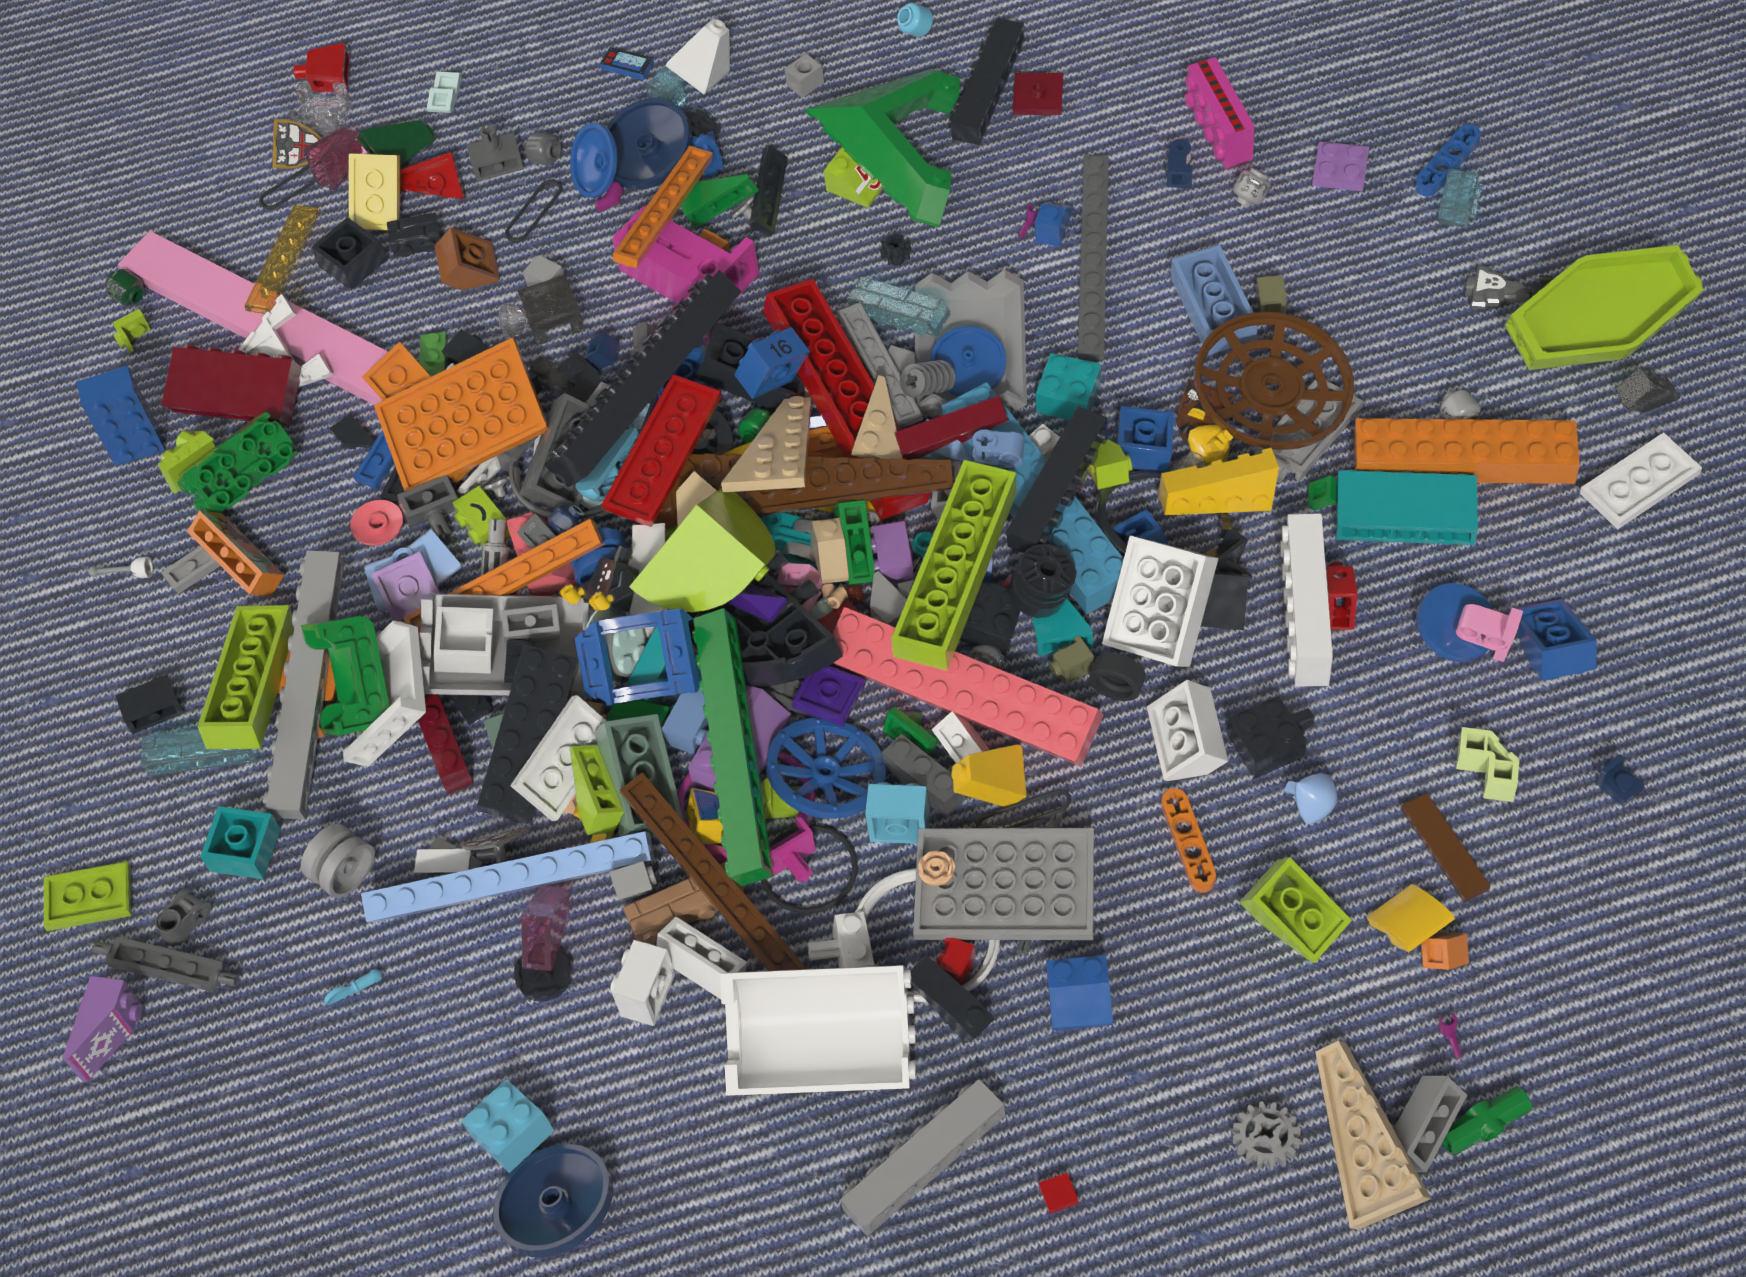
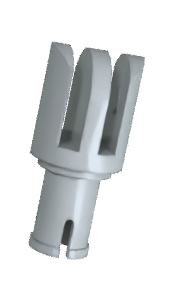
[480,519,509,576]

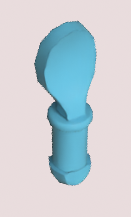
[324,969,382,1006]

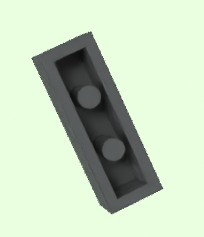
[882,734,966,819]

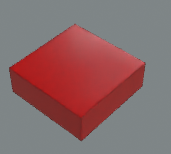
[1038,1173,1079,1215]

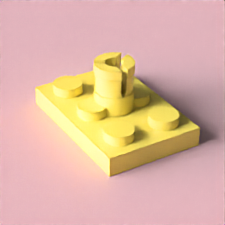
[349,154,400,230]

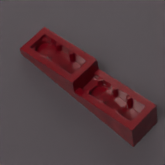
[894,396,1009,460]

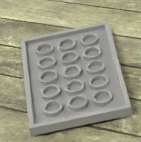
[913,828,1094,940]

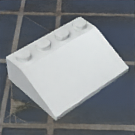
[1102,536,1218,667]

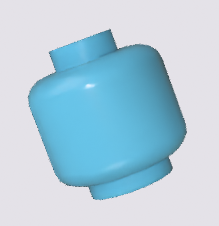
[897,3,933,37]

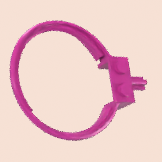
[677,751,816,883]

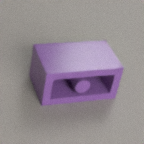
[870,521,914,584]

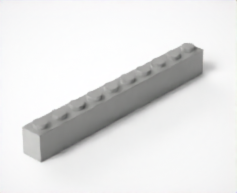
[263,550,345,820]

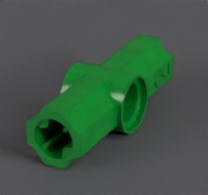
[1442,1086,1533,1157]

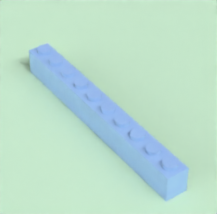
[361,832,655,923]

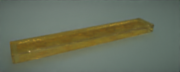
[245,205,319,314]

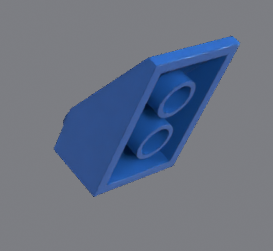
[1509,599,1597,680]

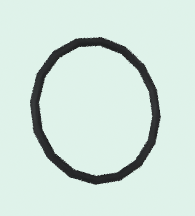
[761,824,858,914]

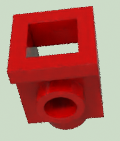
[937,938,976,985]

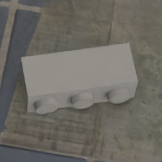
[1394,1076,1467,1172]

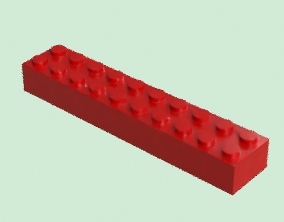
[763,279,931,521]

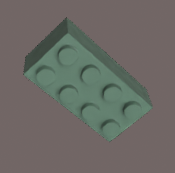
[595,714,684,837]

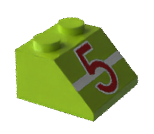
[824,147,884,208]

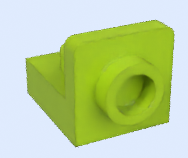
[112,309,151,353]

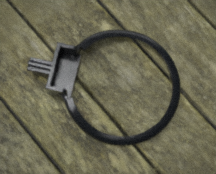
[1095,471,1253,582]

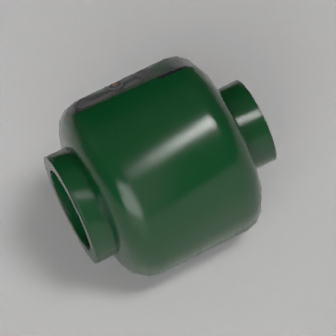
[106,269,145,306]

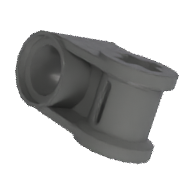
[155,888,211,945]

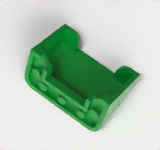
[301,616,390,736]

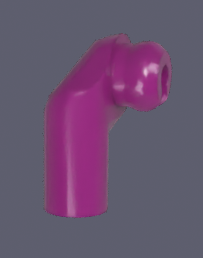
[594,181,623,213]

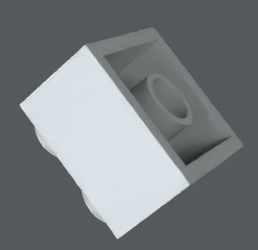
[611,940,675,1026]

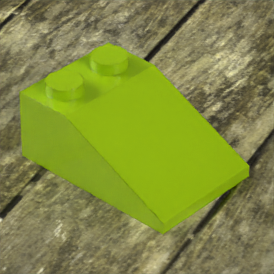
[1239,857,1352,963]

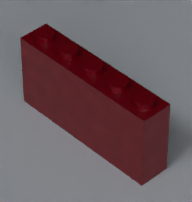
[161,344,302,426]

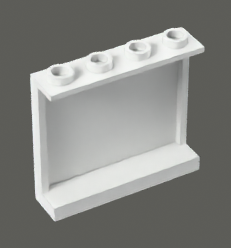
[343,621,426,767]

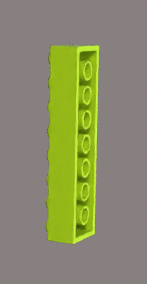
[891,460,1017,671]

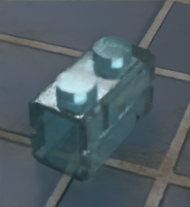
[1438,169,1483,228]

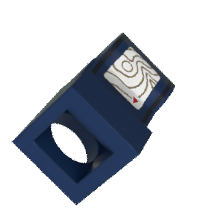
[1167,139,1193,188]

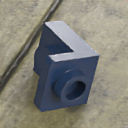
[1596,754,1645,807]

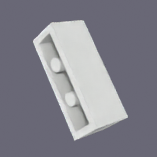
[656,917,747,999]

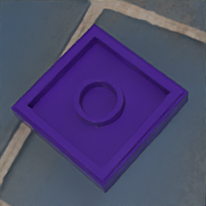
[791,666,866,727]

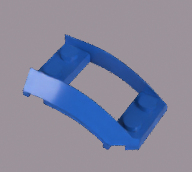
[575,608,702,705]

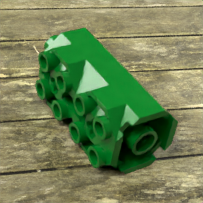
[177,412,298,513]

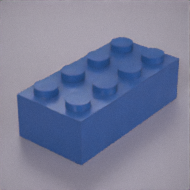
[76,366,165,466]

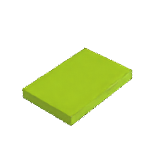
[44,861,132,931]

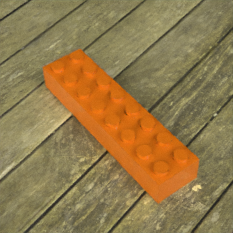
[1353,418,1580,484]

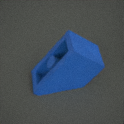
[1035,201,1074,247]

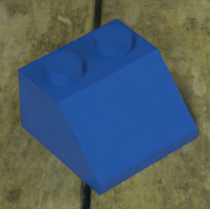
[1046,955,1113,1031]

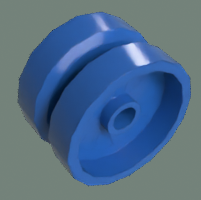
[570,528,628,588]

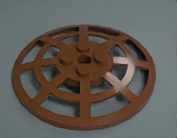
[1194,312,1354,450]

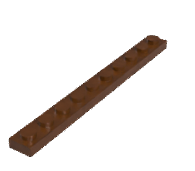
[620,773,807,971]

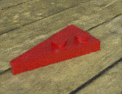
[400,152,466,200]

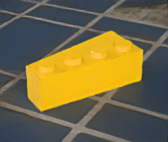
[1158,448,1279,515]

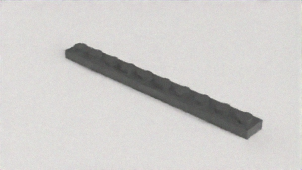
[1078,155,1109,360]

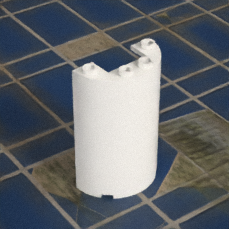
[720,965,916,1095]

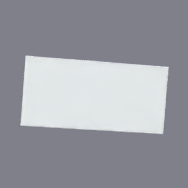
[414,849,471,873]

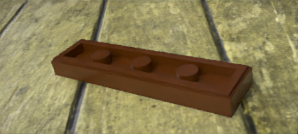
[1401,793,1490,903]

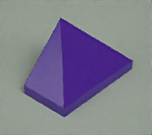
[728,583,788,622]

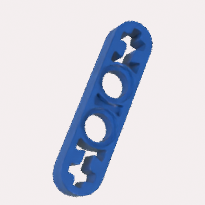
[1415,124,1481,196]

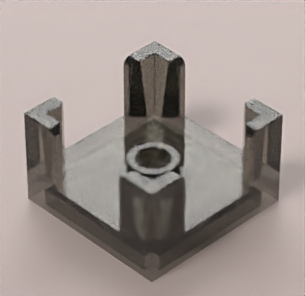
[517,275,585,346]

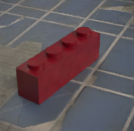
[418,694,473,794]

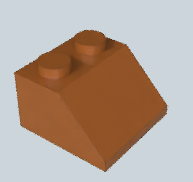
[435,227,500,290]

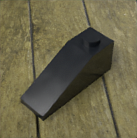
[911,956,995,1043]

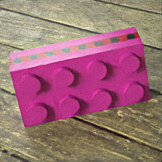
[1184,57,1255,169]

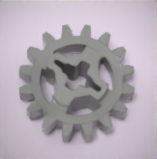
[1233,1101,1301,1171]

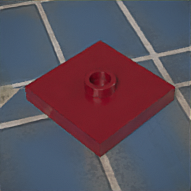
[1013,73,1064,115]

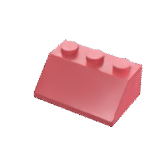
[506,512,577,596]

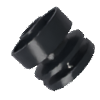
[1008,544,1077,618]

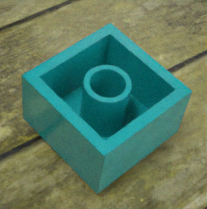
[1036,353,1101,420]
[200,806,281,880]

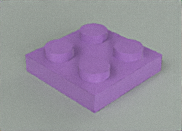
[1312,142,1369,191]
[371,551,442,621]

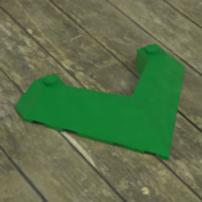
[805,69,961,228]

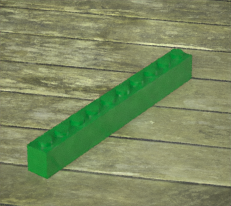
[692,608,774,886]

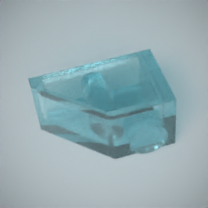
[646,63,686,107]

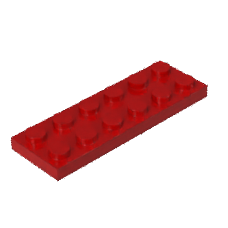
[602,374,722,527]

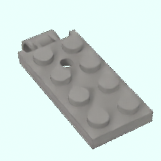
[1255,379,1363,483]

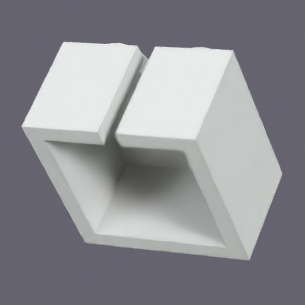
[434,607,493,674]

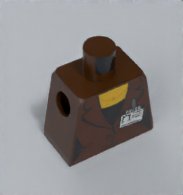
[1177,379,1235,443]

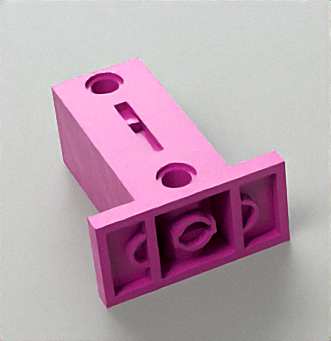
[612,206,760,302]

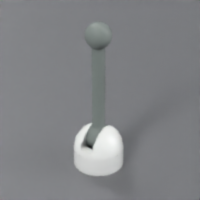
[88,557,153,578]

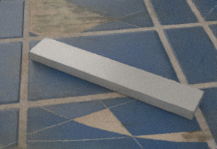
[837,302,923,429]

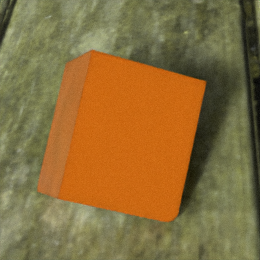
[1421,932,1469,970]

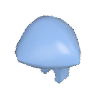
[1284,773,1338,824]

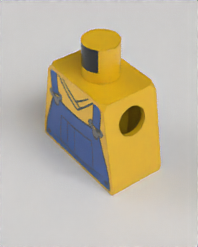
[686,789,724,844]

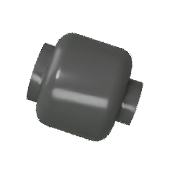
[524,132,561,166]

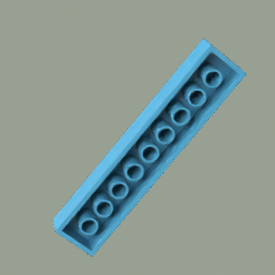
[941,382,1124,615]

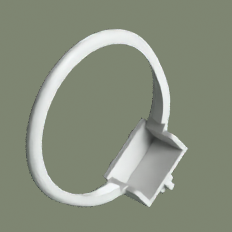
[808,868,1000,1003]

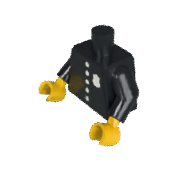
[560,545,640,613]

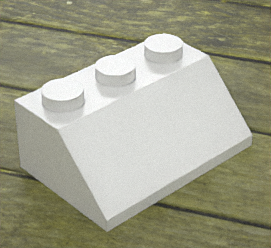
[1147,680,1228,781]

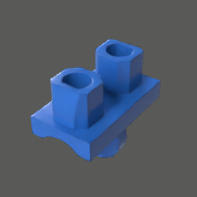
[691,131,724,178]

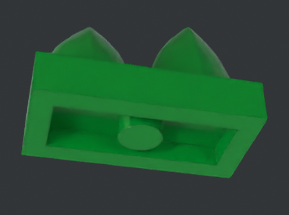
[883,707,939,757]

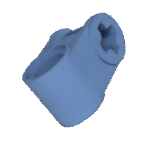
[972,430,1025,468]

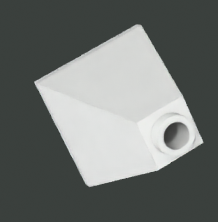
[666,19,730,94]

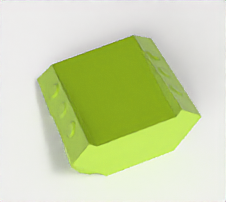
[158,430,215,494]

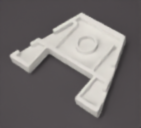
[238,294,334,387]

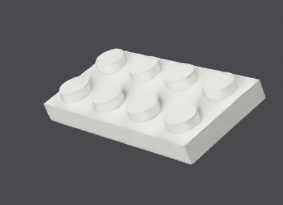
[1580,432,1702,529]
[510,695,606,821]

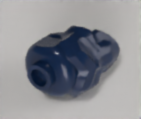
[548,504,585,536]

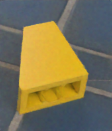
[952,745,1027,807]

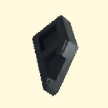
[329,414,375,449]

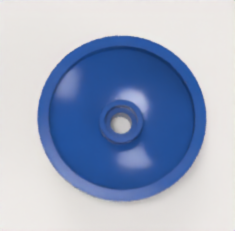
[570,123,618,198]

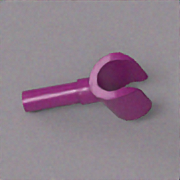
[1018,204,1040,238]
[1438,1013,1463,1059]

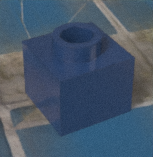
[584,332,620,371]

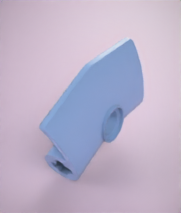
[364,529,462,612]

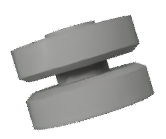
[301,823,375,898]

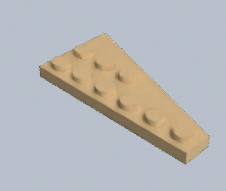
[721,396,812,492]
[1315,1041,1431,1230]

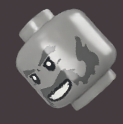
[1233,167,1271,207]

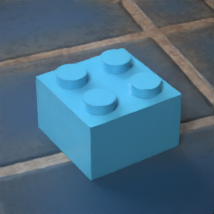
[865,782,930,844]
[461,1079,554,1173]

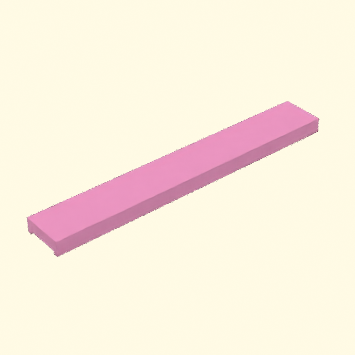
[118,231,388,405]

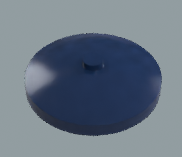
[607,98,693,190]
[493,1144,613,1258]

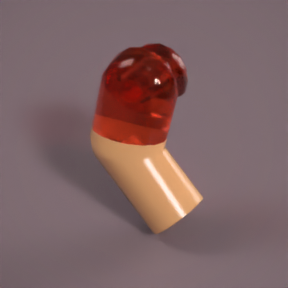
[827,584,865,609]

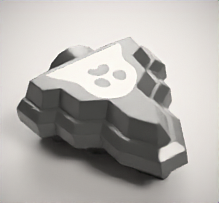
[1465,265,1531,310]

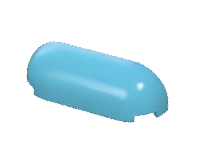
[576,427,639,501]

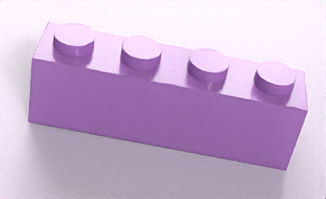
[688,684,792,792]

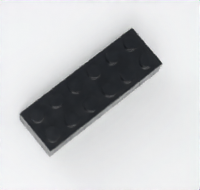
[477,644,579,826]

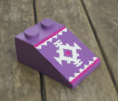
[63,976,142,1082]

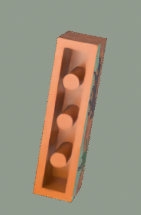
[187,510,284,596]

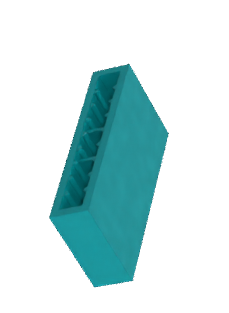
[1336,469,1478,545]

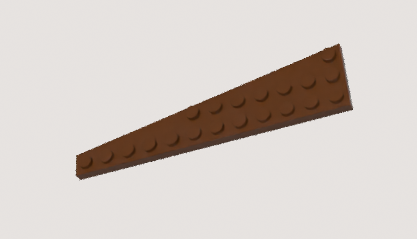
[637,454,955,529]

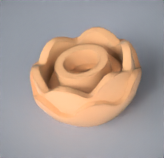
[918,851,955,886]

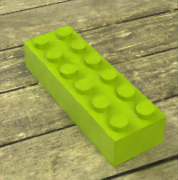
[197,605,295,749]

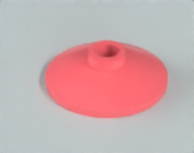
[350,500,403,546]

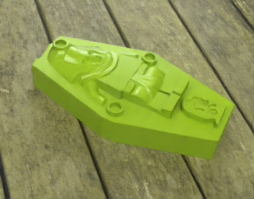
[1505,245,1704,370]

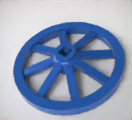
[766,718,886,819]

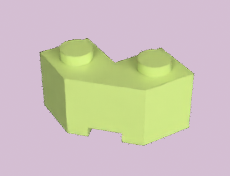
[1456,727,1519,802]

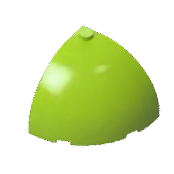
[629,488,775,612]

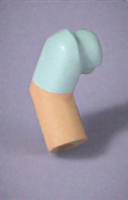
[811,584,835,620]

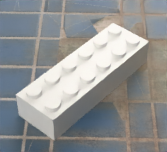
[1280,514,1333,687]

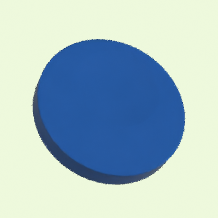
[931,326,1006,397]
[1416,583,1493,662]

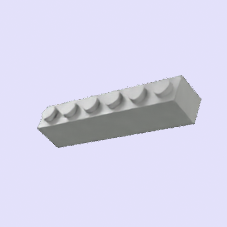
[840,1079,1005,1237]

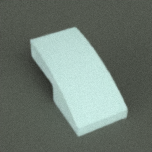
[426,72,462,113]

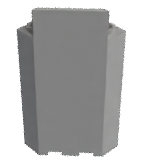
[915,270,1027,419]
[420,594,621,697]

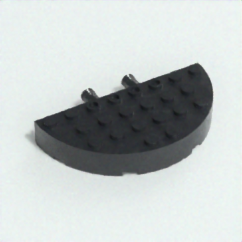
[667,549,843,686]

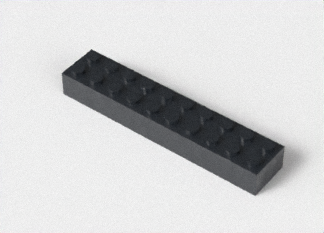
[544,270,742,487]

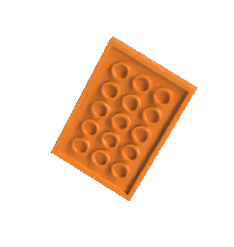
[374,337,548,491]

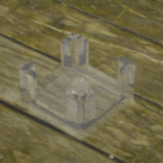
[288,83,351,139]

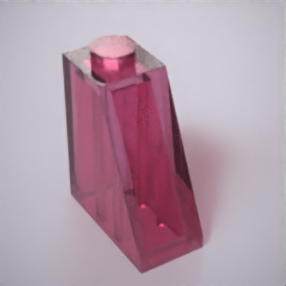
[303,127,367,191]
[521,886,569,971]

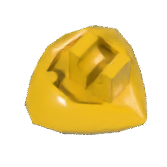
[1187,425,1233,466]

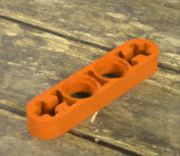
[1161,788,1216,893]

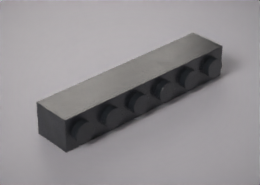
[948,18,1025,145]
[1006,406,1110,553]

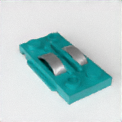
[761,513,848,583]

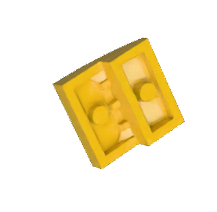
[1367,884,1455,952]

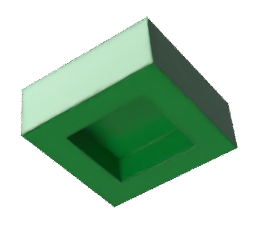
[1308,475,1337,511]

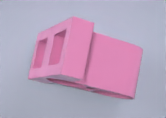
[1456,604,1523,662]

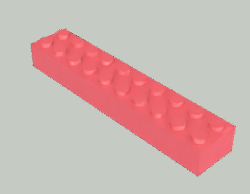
[831,607,1104,767]

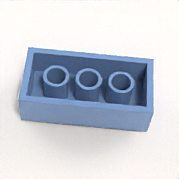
[1171,245,1257,355]

